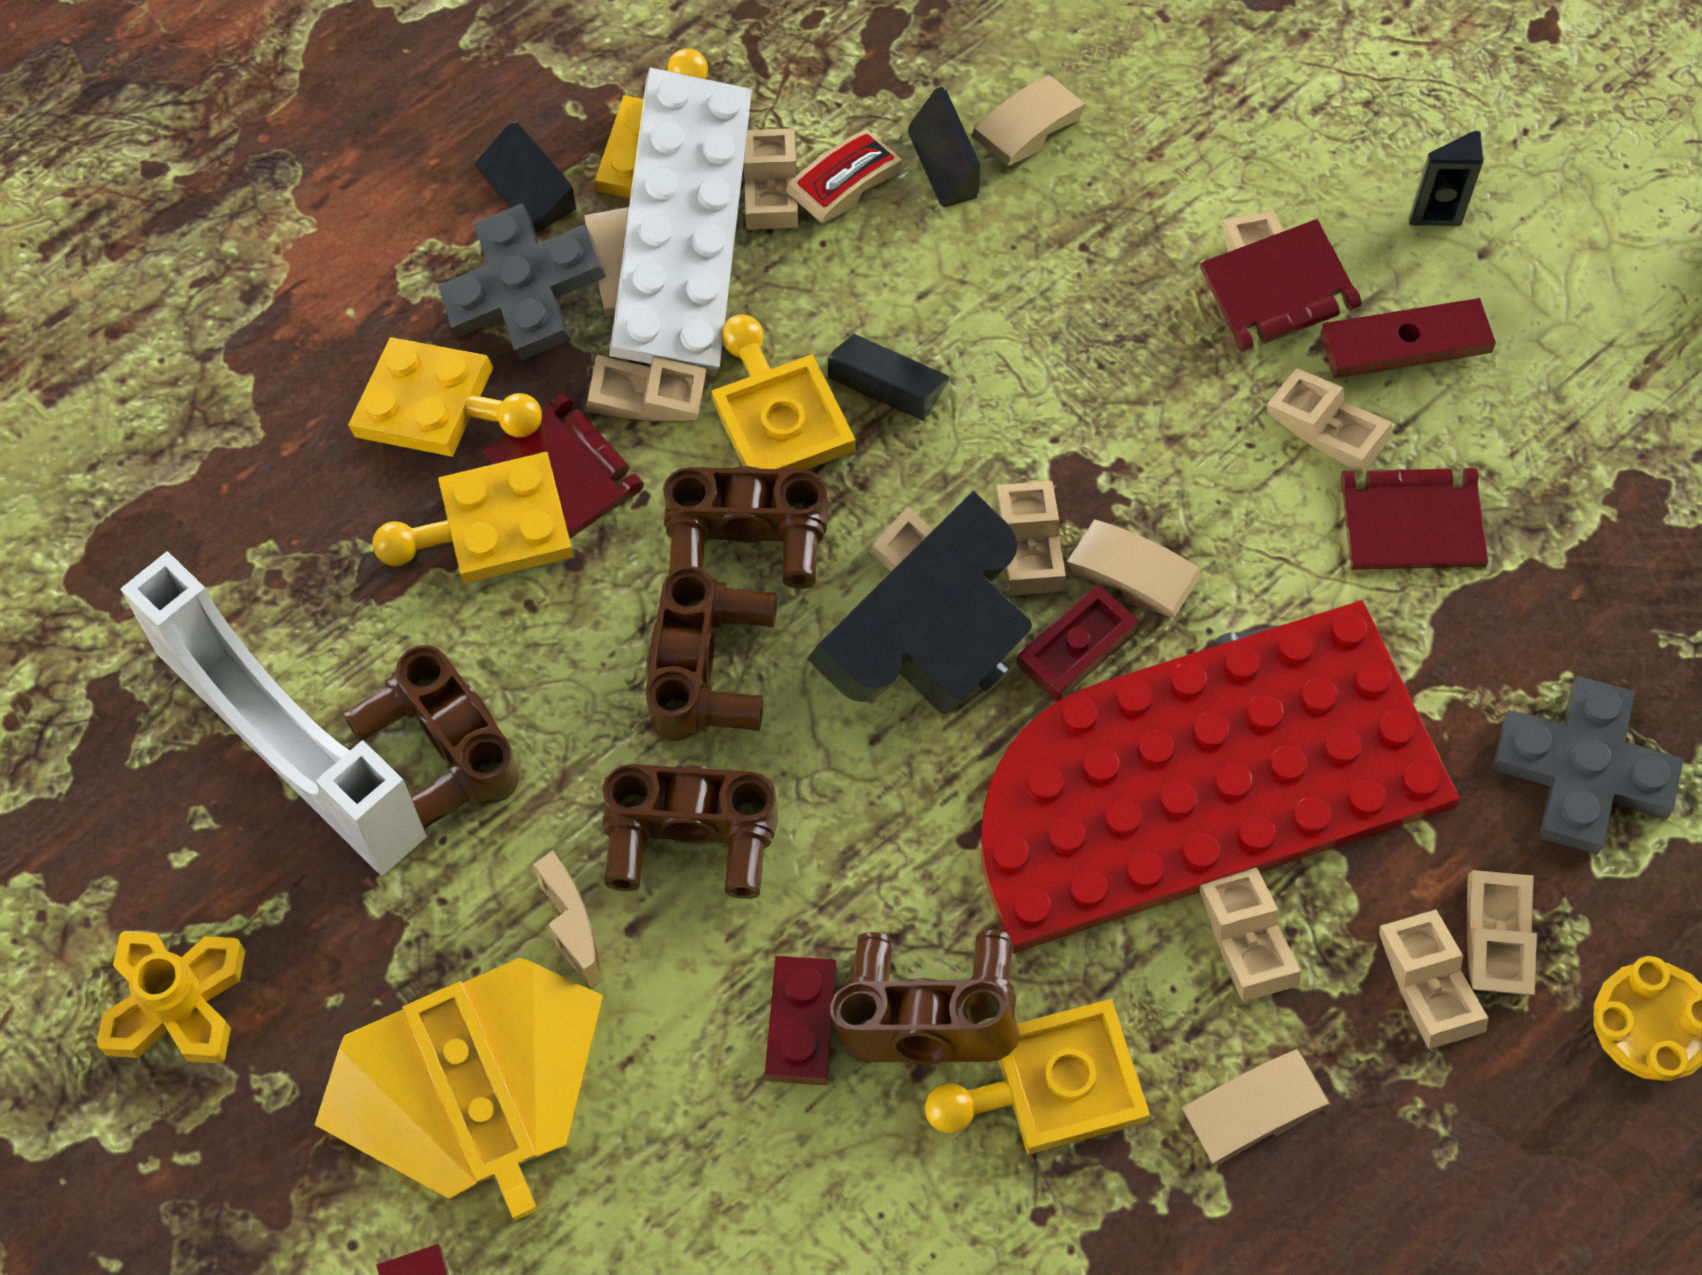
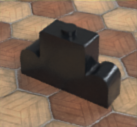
[807,490,1032,714]

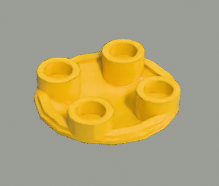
[1594,956,1702,1081]

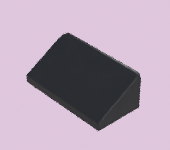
[908,87,980,207]
[475,121,577,233]
[1409,131,1484,226]
[827,333,949,421]

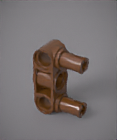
[663,466,828,589]
[646,566,777,741]
[342,645,519,830]
[602,764,778,899]
[830,930,1019,1065]

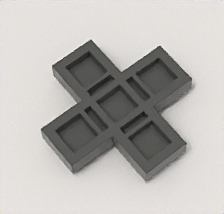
[438,203,606,361]
[1492,676,1684,855]

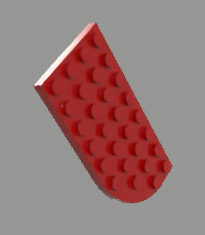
[981,600,1460,954]

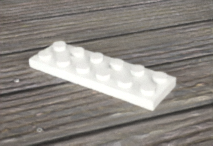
[609,68,752,376]

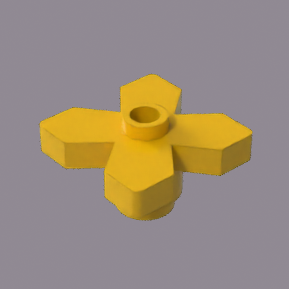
[97,931,245,1064]

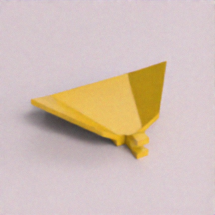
[315,958,603,1221]

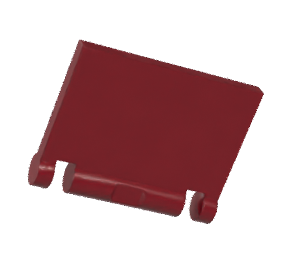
[1200,218,1362,352]
[482,393,644,539]
[1340,468,1489,570]

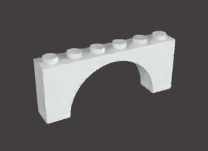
[120,551,427,876]

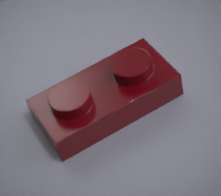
[1016,584,1139,702]
[765,956,837,1085]

